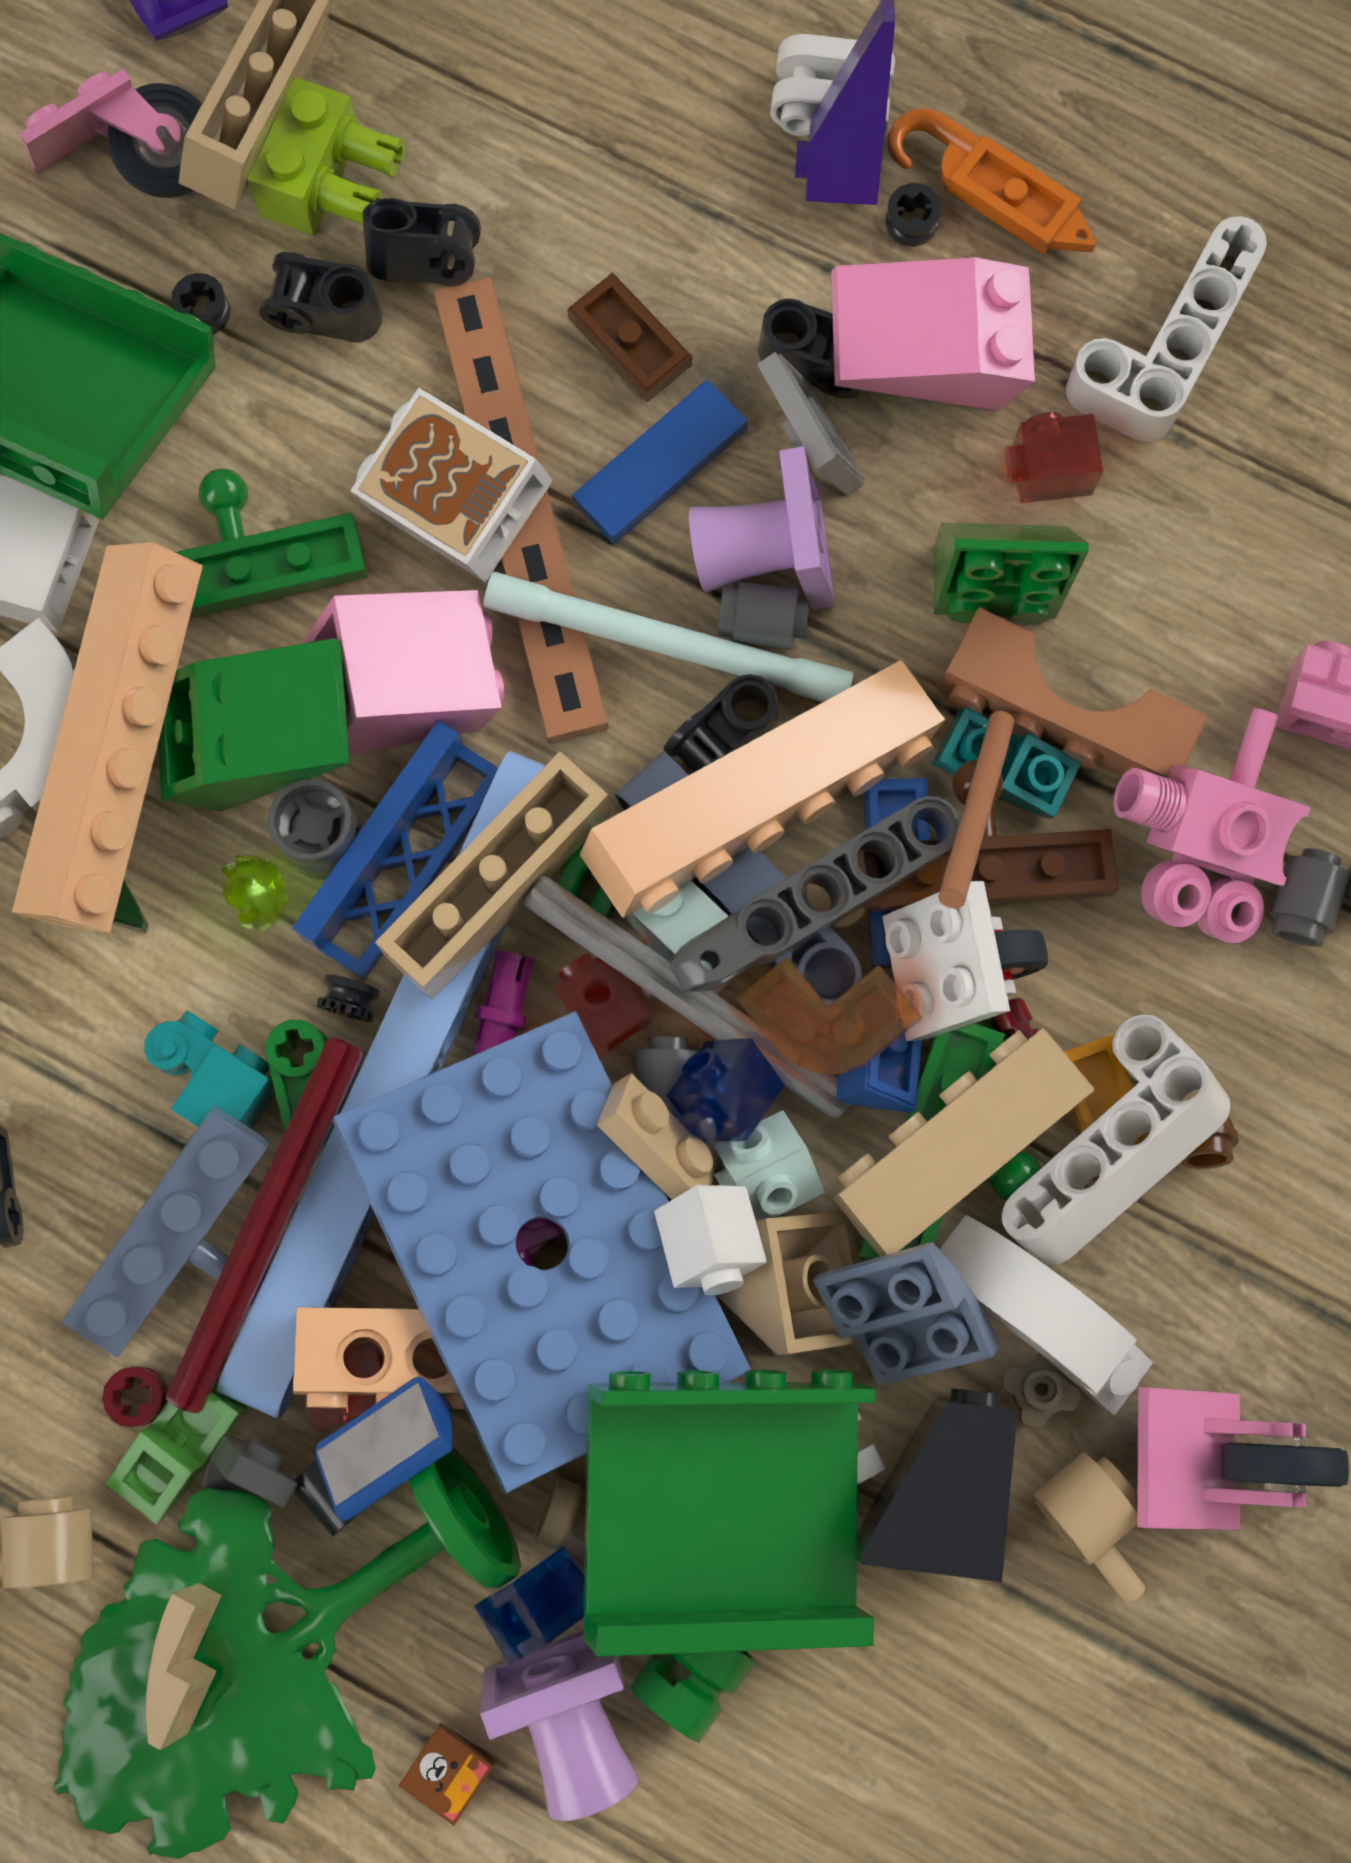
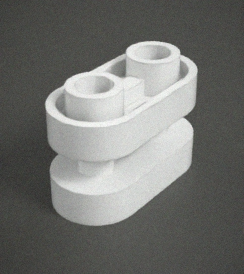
[770,34,896,136]

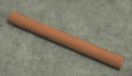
[938,711,1015,908]

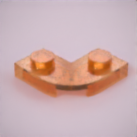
[737,957,923,1075]

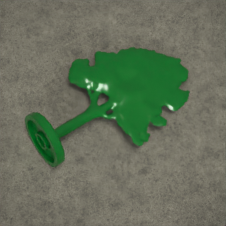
[53,1447,522,1859]

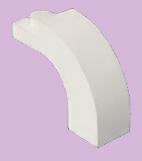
[0,618,76,838]
[940,1215,1153,1416]

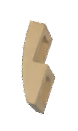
[146,1583,222,1750]

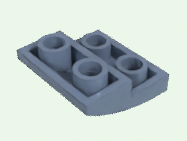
[813,1242,1001,1386]

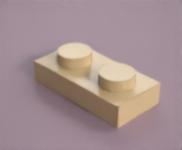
[597,1073,718,1200]

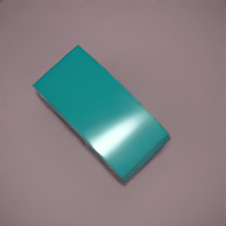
[932,706,1081,819]

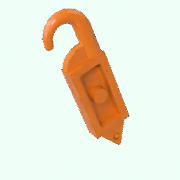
[887,109,1096,255]

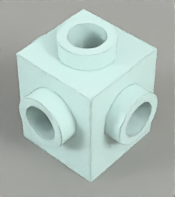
[714,1110,825,1221]

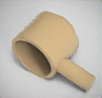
[1031,1452,1145,1603]
[0,1496,94,1588]

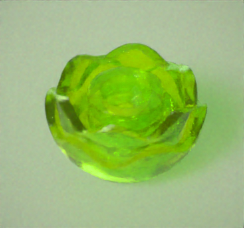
[222,854,287,932]

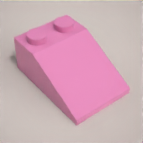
[831,257,1035,411]

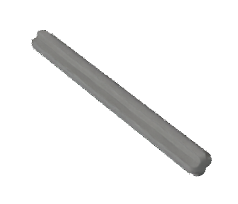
[524,876,849,1118]

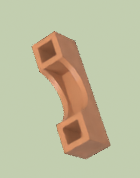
[939,607,1208,781]

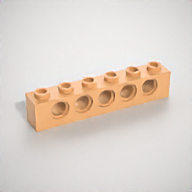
[293,1307,465,1409]

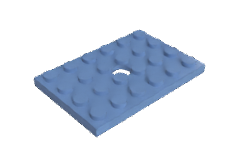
[333,1011,751,1494]

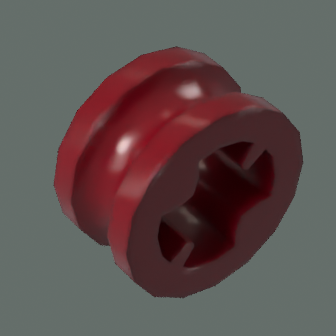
[102,1366,168,1427]

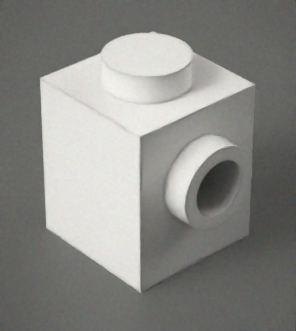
[654,1185,767,1295]

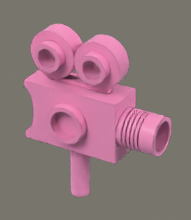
[1113,708,1311,943]

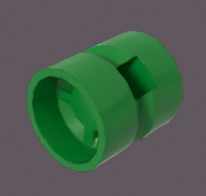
[629,1651,757,1743]

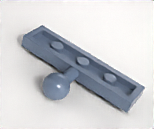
[61,1105,269,1358]

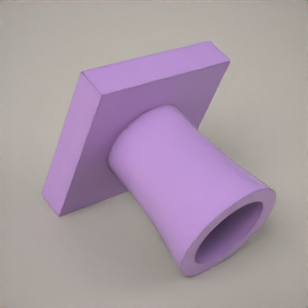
[689,446,836,611]
[480,1631,639,1821]

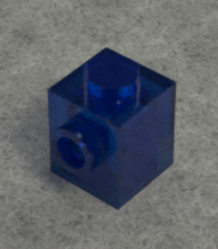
[666,1038,785,1142]
[474,1546,585,1666]

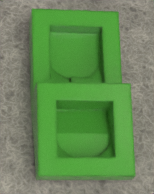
[105,1382,248,1525]

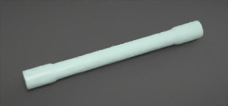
[483,571,854,702]

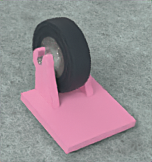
[19,69,202,198]
[1137,1387,1349,1530]

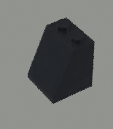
[857,1388,1018,1582]

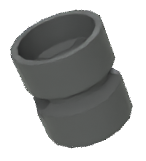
[268,779,362,879]

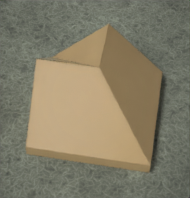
[718,1211,860,1357]

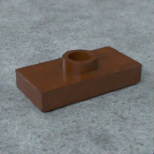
[567,272,692,402]

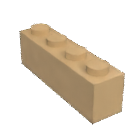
[179,0,333,209]
[375,751,611,1000]
[832,1028,1095,1257]

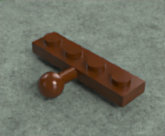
[858,759,1119,913]

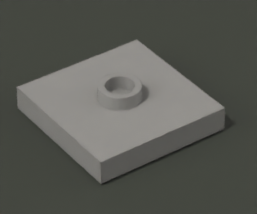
[757,352,865,496]

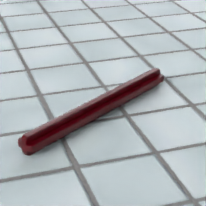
[166,1038,363,1413]

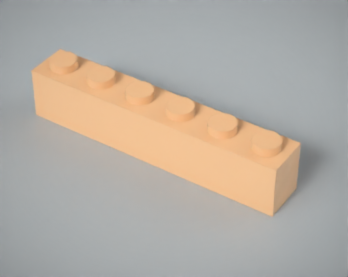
[12,542,203,933]
[580,660,945,918]

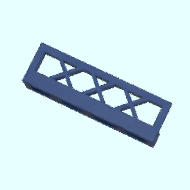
[292,720,498,981]

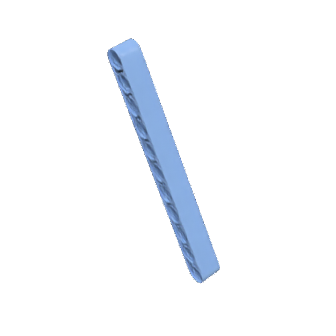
[217,751,546,1419]

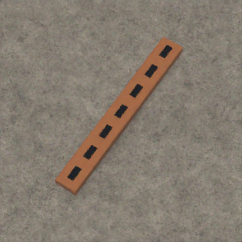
[433,276,609,744]

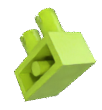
[247,77,406,236]

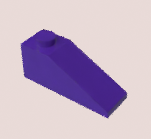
[795,0,895,205]

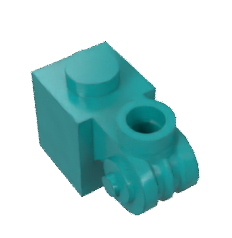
[144,1010,275,1129]

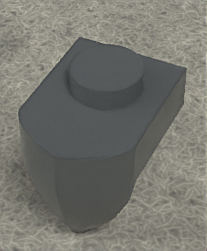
[203,1434,298,1508]

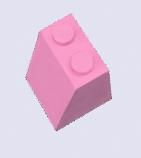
[301,590,504,756]

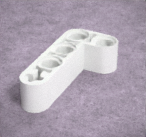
[1066,216,1267,442]
[1002,1014,1231,1266]

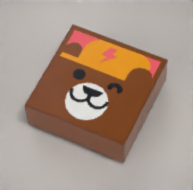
[398,1722,495,1826]

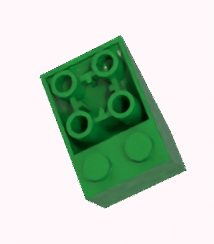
[933,522,1089,625]
[158,638,350,812]

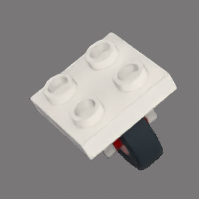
[882,881,1048,1041]

